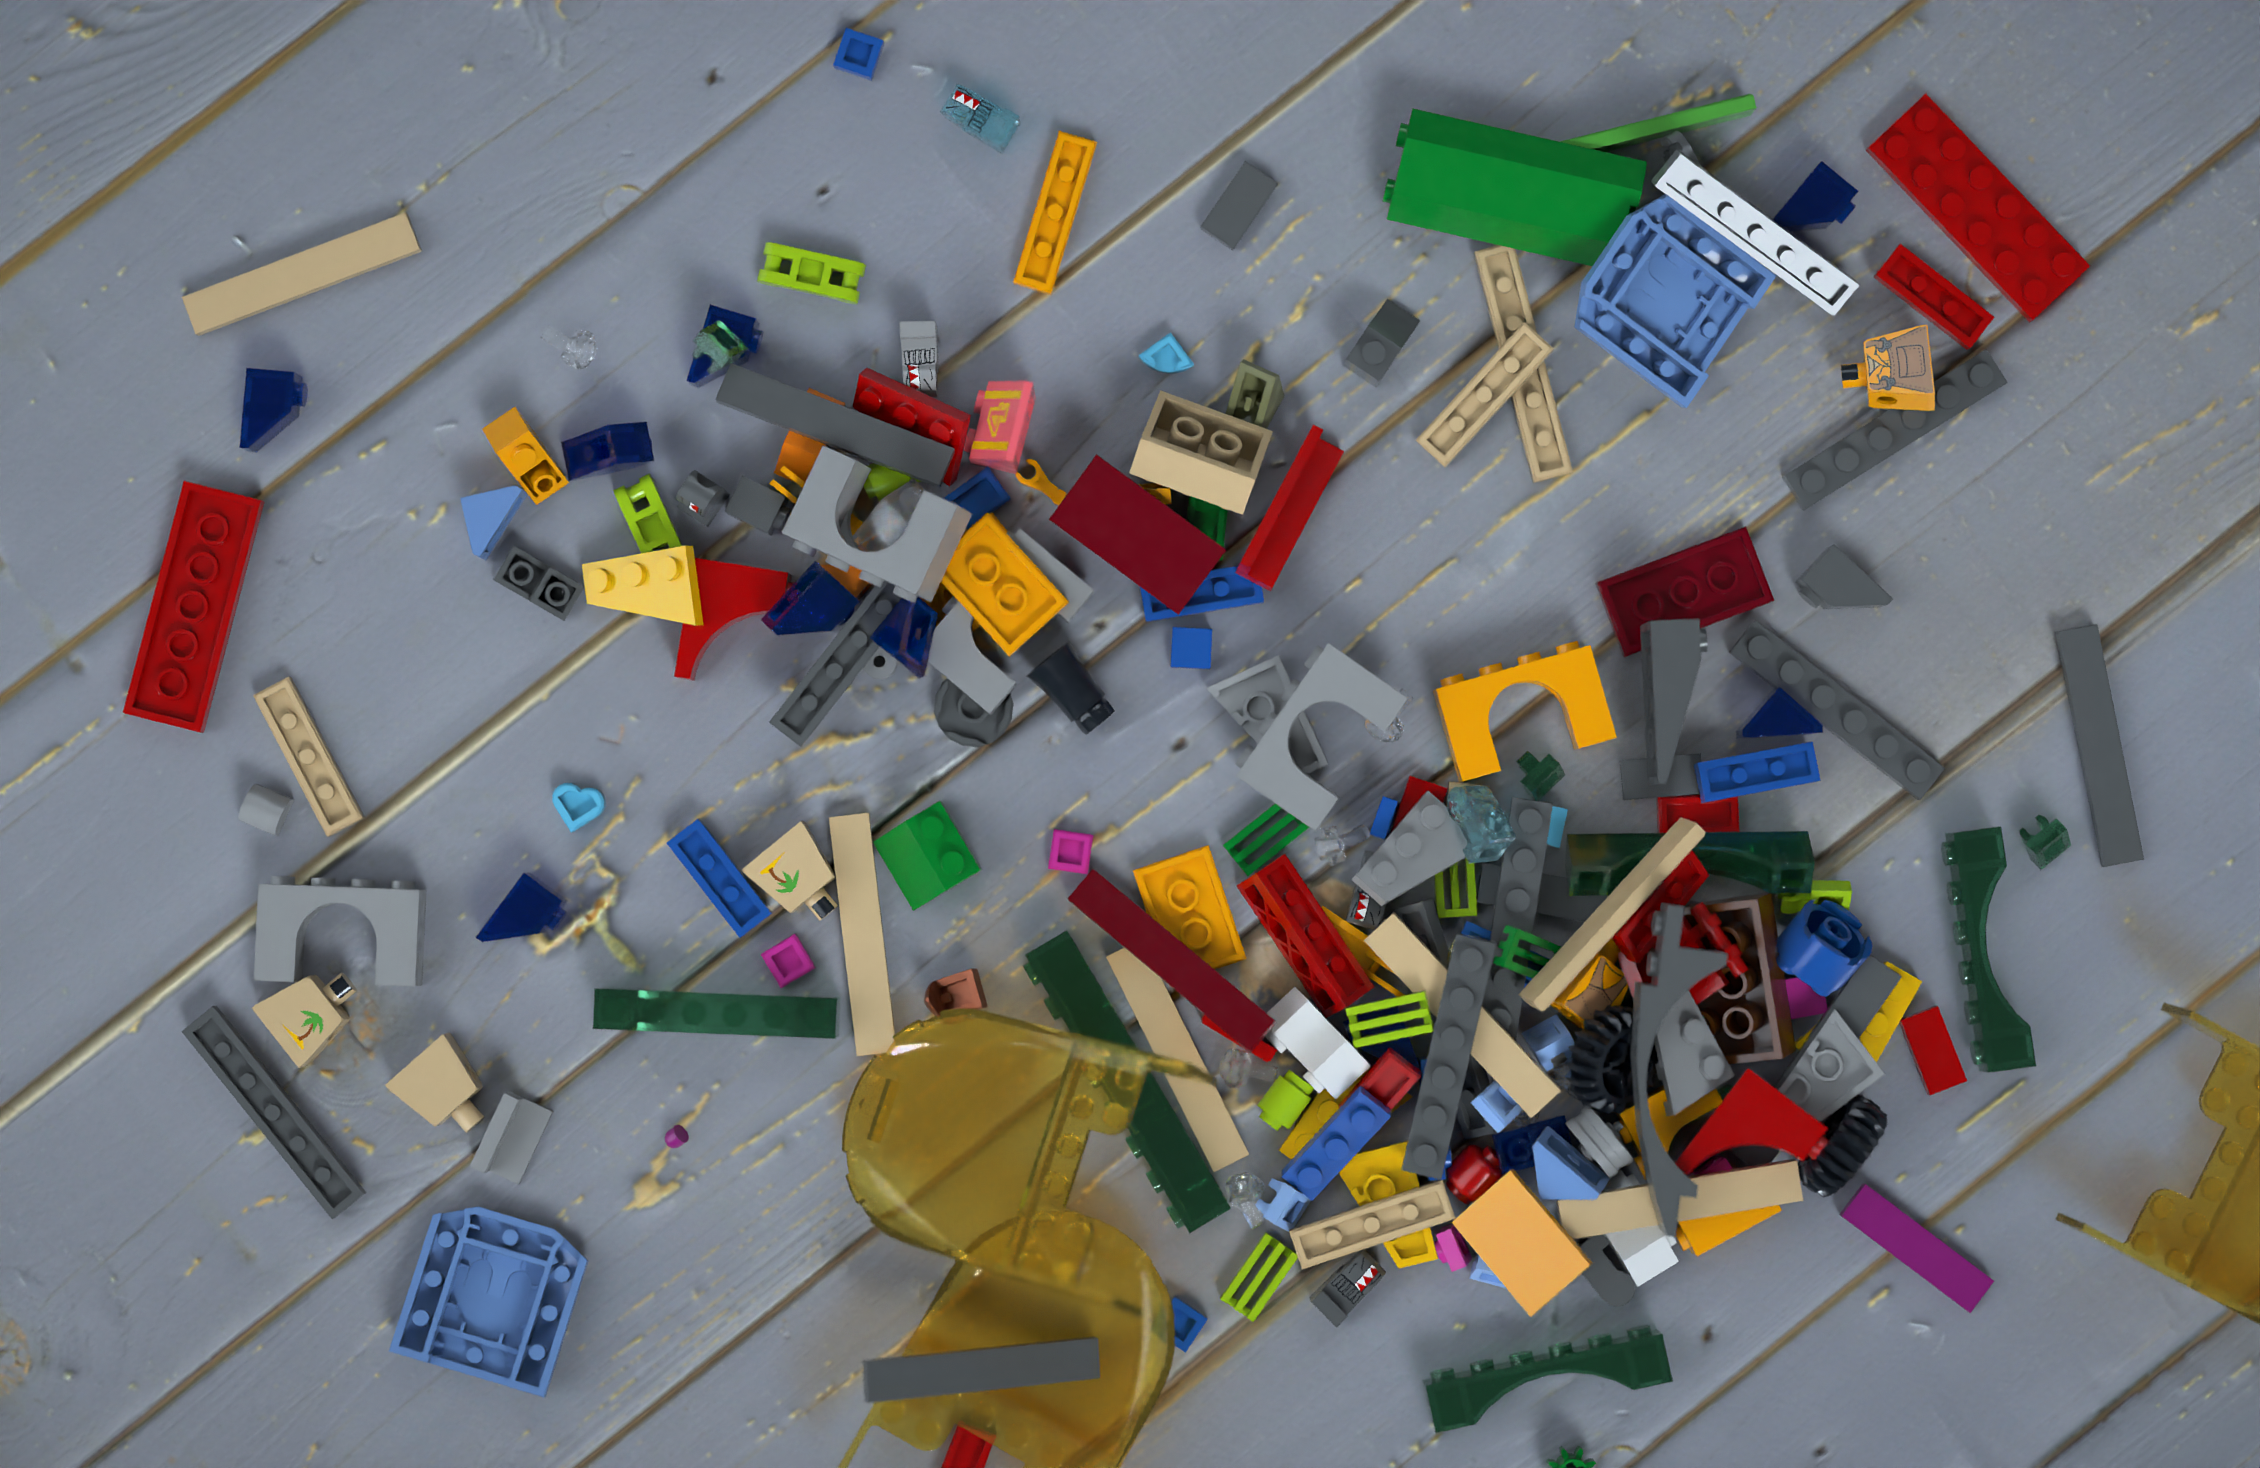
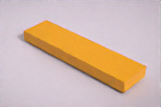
[1013,131,1097,295]

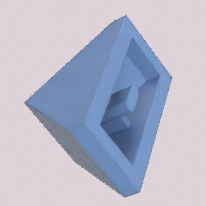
[460,485,528,561]
[1533,1126,1610,1200]

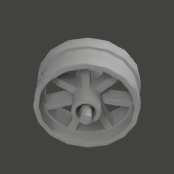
[1565,1106,1635,1179]

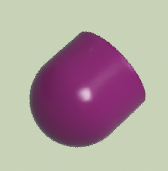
[664,1125,689,1148]

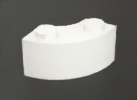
[1265,987,1370,1099]
[1603,1169,1679,1287]

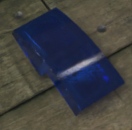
[1492,1115,1572,1174]

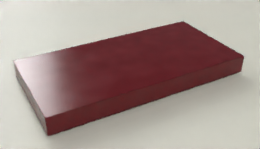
[1049,454,1226,615]
[1595,526,1774,657]

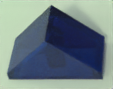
[869,597,938,678]
[1736,687,1823,739]

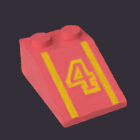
[964,381,1036,474]

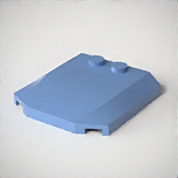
[1574,194,1776,408]
[389,1206,589,1398]

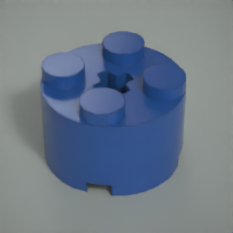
[1776,899,1872,997]

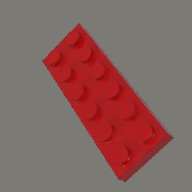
[1865,93,2090,322]
[123,481,264,733]

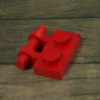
[1653,902,1749,1005]

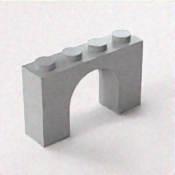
[782,446,972,603]
[916,528,1094,715]
[1235,643,1409,831]
[254,876,427,987]

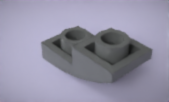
[493,546,584,621]

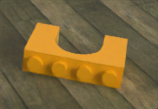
[1433,641,1617,782]
[1614,1085,1782,1256]

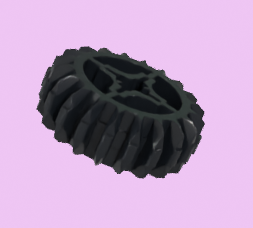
[1564,1005,1659,1114]
[1798,1094,1887,1198]

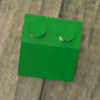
[873,801,982,911]

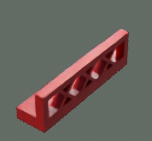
[1235,424,1344,592]
[1236,854,1375,1018]

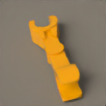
[1015,459,1067,506]

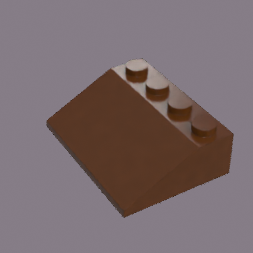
[1648,893,1796,1064]

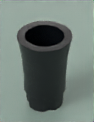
[1026,641,1115,735]

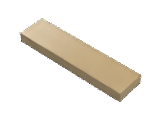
[1416,322,1554,468]
[253,677,365,837]
[1289,1180,1455,1269]

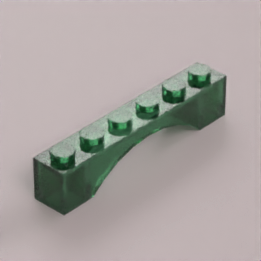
[1941,826,2036,1073]
[1565,831,1815,896]
[593,987,841,1039]
[1422,1325,1673,1433]

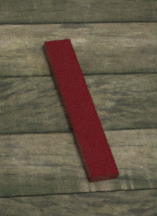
[1067,869,1277,1053]

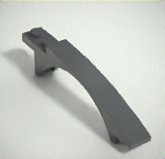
[1631,902,1728,1237]

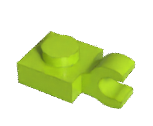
[1778,880,1852,914]

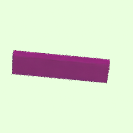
[1839,1183,1994,1313]

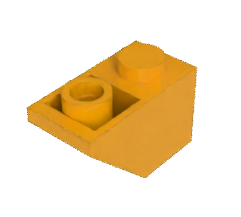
[482,407,569,505]

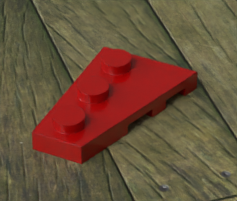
[853,368,971,487]

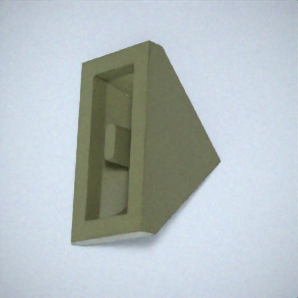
[1225,359,1284,429]

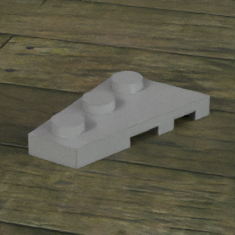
[1206,655,1329,774]
[1351,791,1488,906]
[1654,990,1735,1116]
[1778,1009,1885,1122]

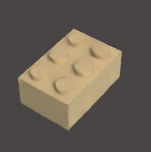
[1129,390,1273,515]

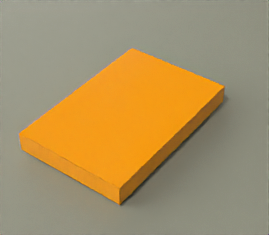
[941,513,1069,657]
[1133,845,1247,970]
[1451,1169,1593,1317]

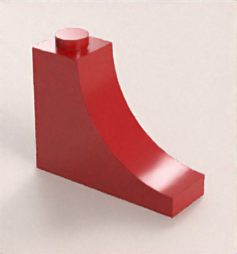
[674,558,797,681]
[1675,1068,1829,1176]

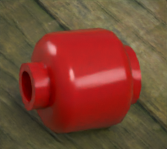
[1446,1145,1505,1205]

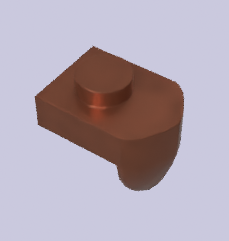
[924,968,988,1019]

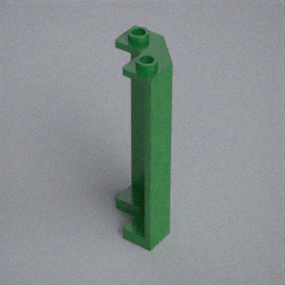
[1382,108,1647,266]

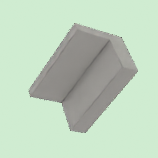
[470,1091,554,1185]

